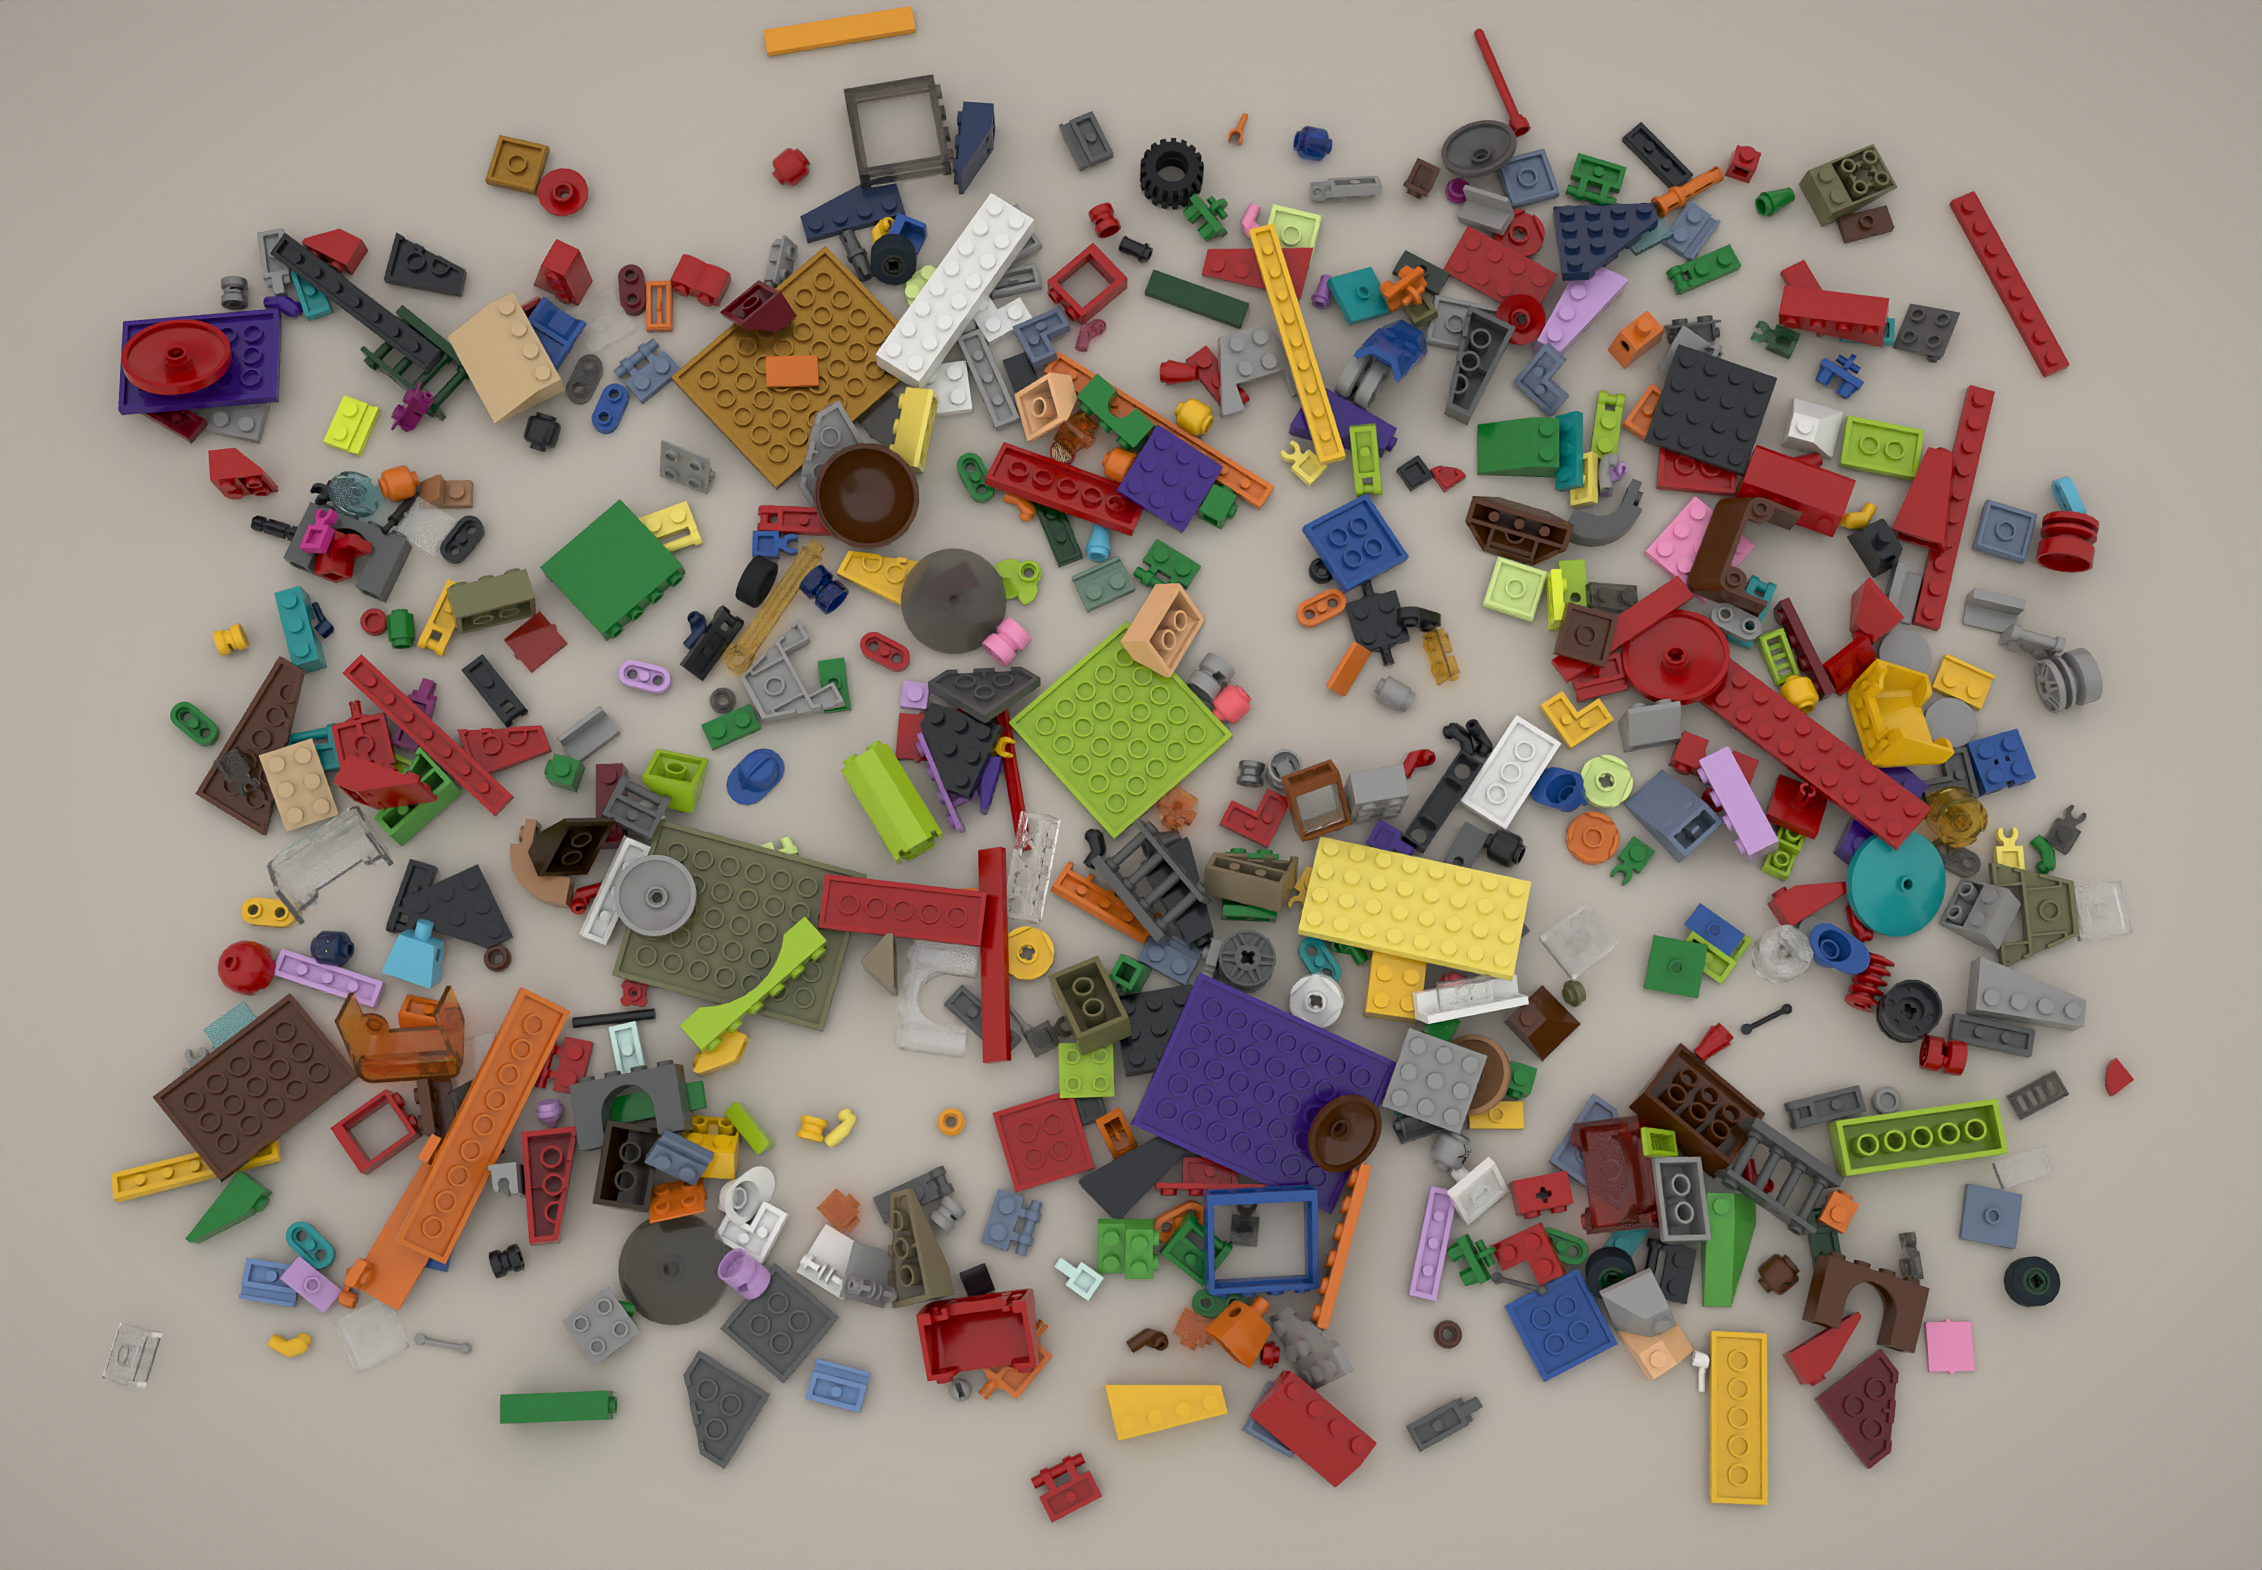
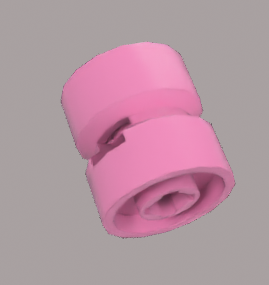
[981,617,1031,667]

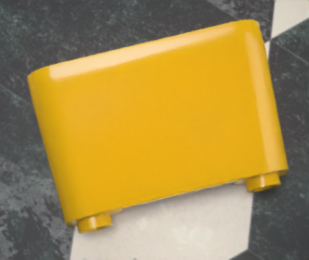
[1847,659,1954,768]

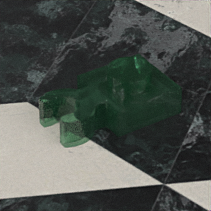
[1750,321,1800,359]

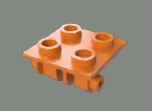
[649,1177,708,1223]

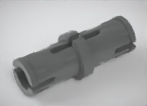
[839,229,874,282]

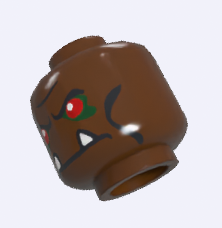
[1757,1254,1800,1295]

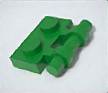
[1565,153,1627,205]
[1133,539,1201,590]

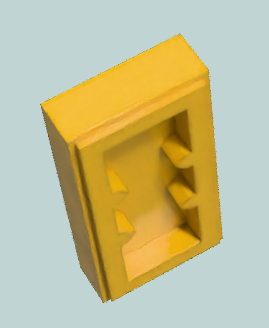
[1468,1101,1524,1130]

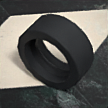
[735,555,778,608]

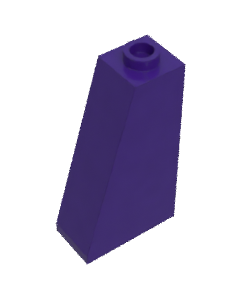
[1289,388,1398,458]

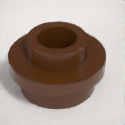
[484,945,512,972]
[1434,1320,1462,1349]

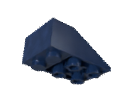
[953,101,996,194]

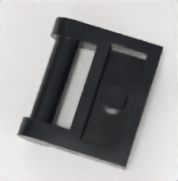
[1645,1238,1697,1305]

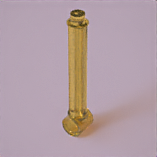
[723,540,825,676]

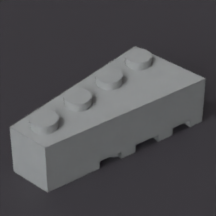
[1966,956,2086,1031]

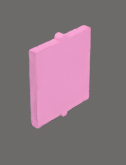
[1924,1319,1975,1374]

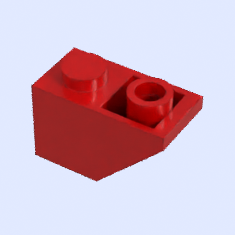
[302,229,368,275]

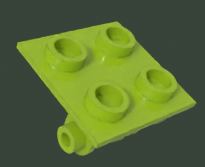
[1058,1043,1115,1098]

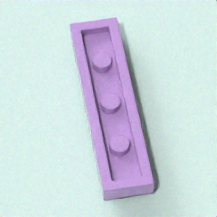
[274,949,386,1009]
[1408,1186,1455,1302]

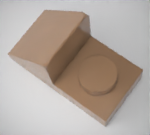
[419,474,473,509]

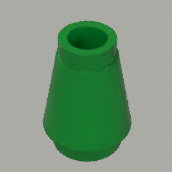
[1755,187,1795,217]

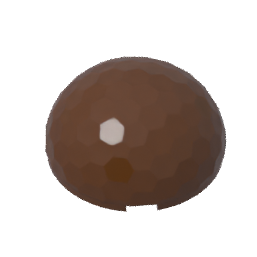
[814,443,919,549]

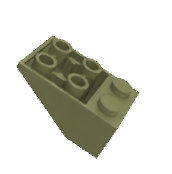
[1799,144,1897,227]

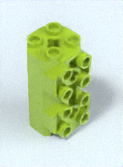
[841,740,944,865]

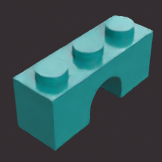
[274,586,327,674]

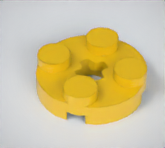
[1008,926,1054,981]

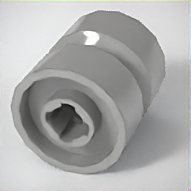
[1186,653,1235,703]
[1266,749,1303,791]

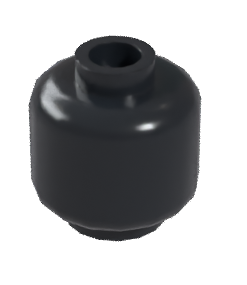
[523,412,561,452]
[1484,828,1526,868]

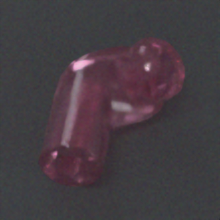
[1075,319,1107,352]

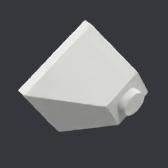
[1781,398,1843,460]

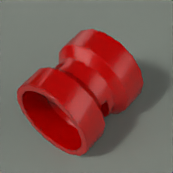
[1088,203,1121,238]

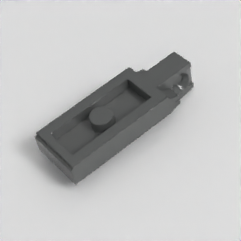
[1406,1397,1483,1452]

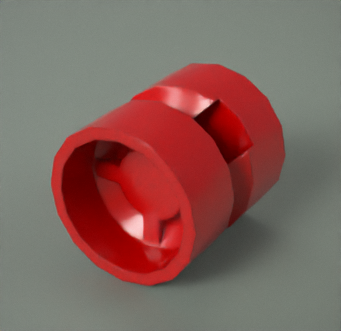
[1919,1034,1968,1076]

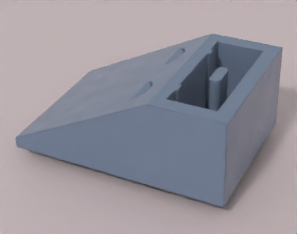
[1624,770,1724,863]

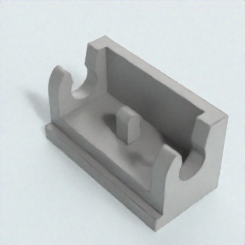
[488,1162,526,1198]

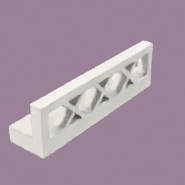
[1412,974,1529,1024]

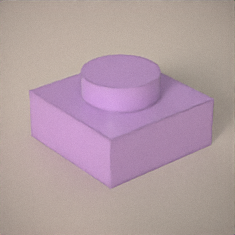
[900,680,930,712]

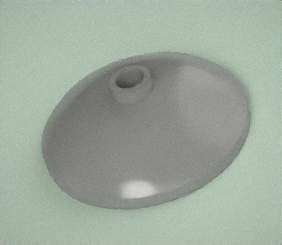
[614,855,697,937]

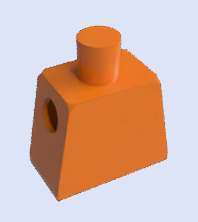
[1608,311,1664,369]
[1205,1296,1271,1369]

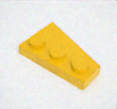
[837,550,931,609]

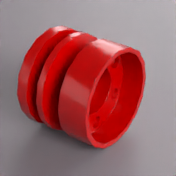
[2036,511,2099,573]

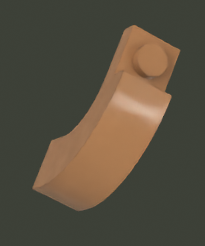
[510,819,575,909]

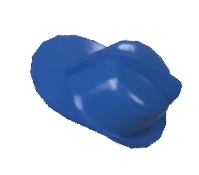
[726,748,785,805]
[1530,767,1587,813]
[1809,923,1870,974]

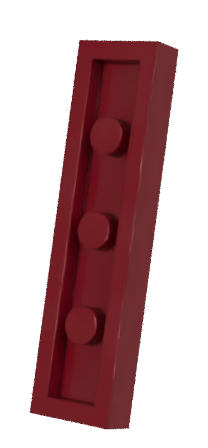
[1773,597,1835,701]

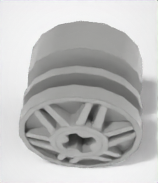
[2034,648,2102,713]

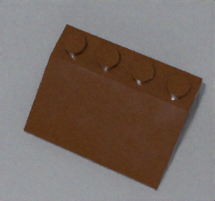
[1629,1043,1765,1179]

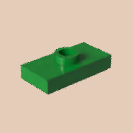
[818,657,851,714]

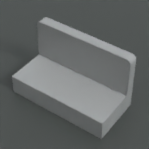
[1457,185,1515,236]
[1885,561,1922,625]
[1962,588,2026,634]
[557,706,621,763]

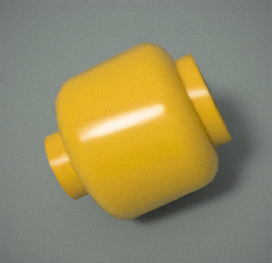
[1174,398,1214,437]
[1780,675,1819,714]

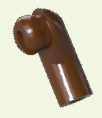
[1126,1328,1169,1353]

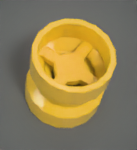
[213,623,249,656]

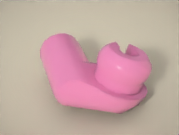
[1240,203,1261,239]

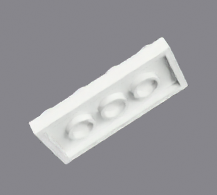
[1460,715,1561,829]

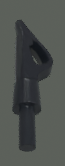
[381,491,420,534]

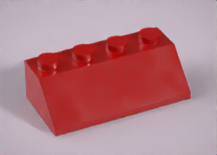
[1735,445,1856,538]
[1249,1371,1377,1487]

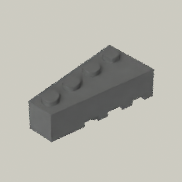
[1444,305,1516,425]

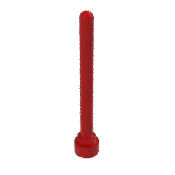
[1474,29,1531,137]

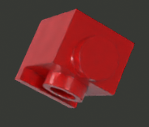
[1725,145,1761,184]

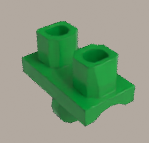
[1183,193,1228,242]
[1447,1233,1496,1286]

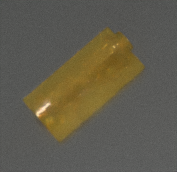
[1422,627,1460,686]

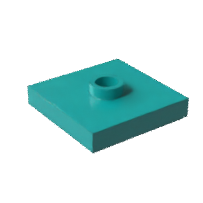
[1326,267,1391,326]

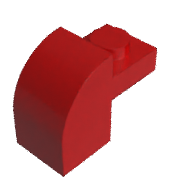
[314,531,372,583]

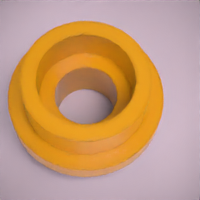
[937,1108,965,1136]

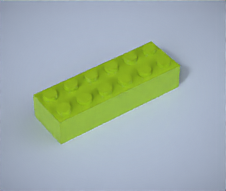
[1827,1098,2009,1178]

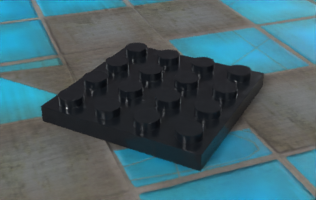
[1644,344,1777,476]

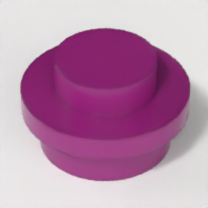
[1445,178,1470,204]

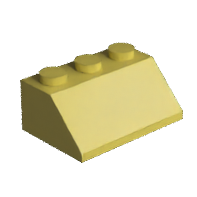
[889,387,939,473]

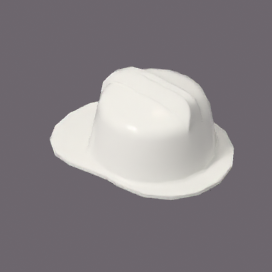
[716,1166,775,1225]

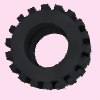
[1140,138,1204,210]

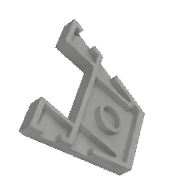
[1217,323,1298,418]
[740,620,846,723]

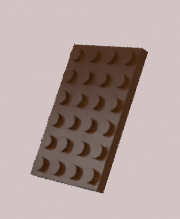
[153,993,359,1182]

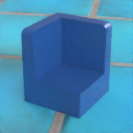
[888,213,928,255]

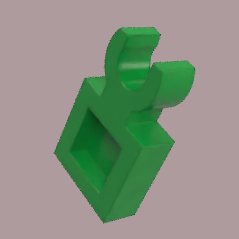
[1610,836,1655,886]

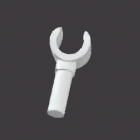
[1691,1350,1710,1392]

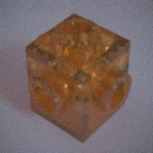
[1157,785,1198,831]

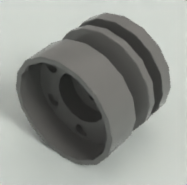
[1217,930,1276,993]

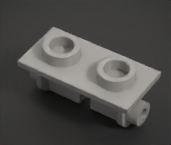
[764,235,798,288]

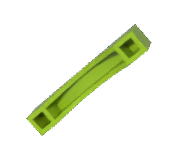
[679,917,827,1053]

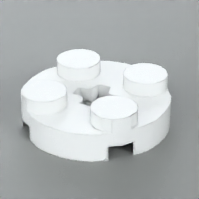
[1290,972,1345,1028]

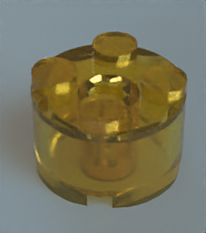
[1925,786,1988,848]

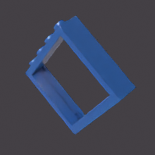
[1203,1184,1319,1298]

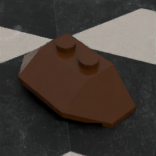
[1465,496,1574,565]

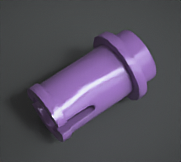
[1311,274,1332,309]

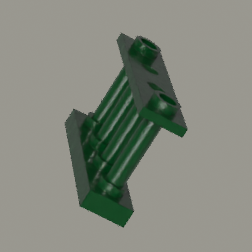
[360,305,469,421]

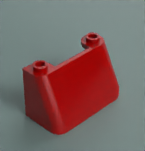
[916,1288,1039,1384]

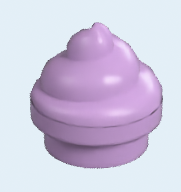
[535,1098,564,1128]

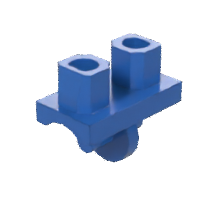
[1815,353,1864,400]

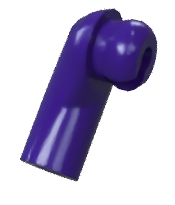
[263,296,303,318]

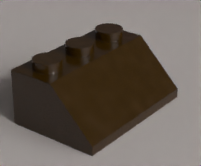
[592,1120,661,1213]

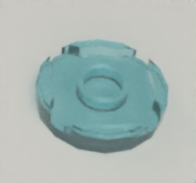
[328,471,382,518]

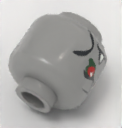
[1431,1131,1472,1172]

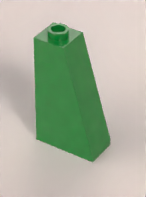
[500,1391,617,1424]

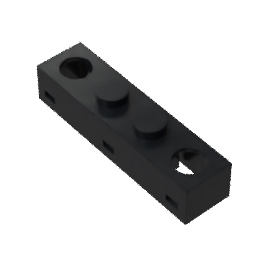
[1401,749,1483,854]

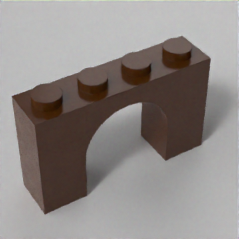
[1802,1251,1930,1353]

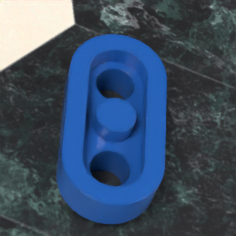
[592,383,629,434]

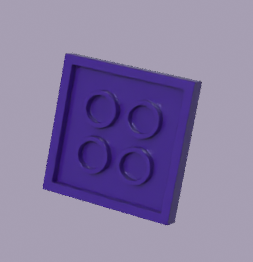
[1116,425,1223,534]

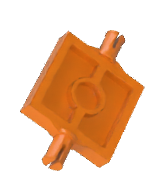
[978,1319,1053,1400]

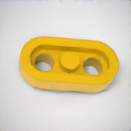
[241,897,298,928]

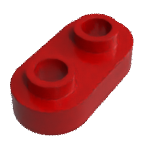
[860,632,910,672]

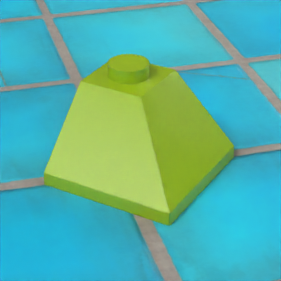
[642,749,709,813]

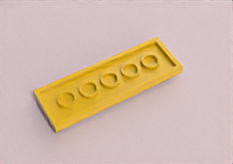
[1709,1331,1768,1505]

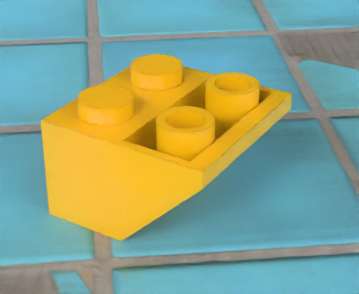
[682,1115,741,1179]

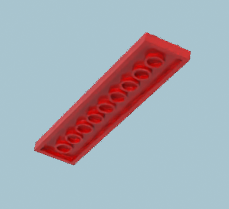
[1698,658,1932,851]

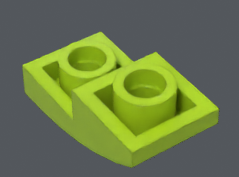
[1760,826,1805,881]

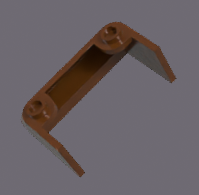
[1687,497,1802,617]

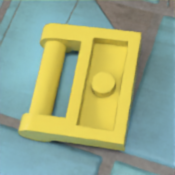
[638,501,703,553]

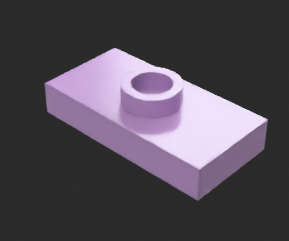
[279,1256,342,1313]

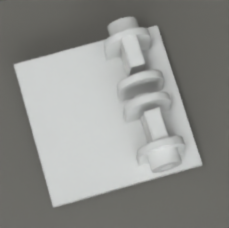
[796,1224,855,1301]

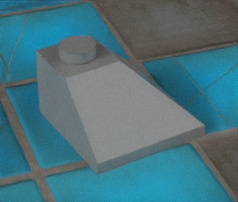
[1599,1268,1677,1337]

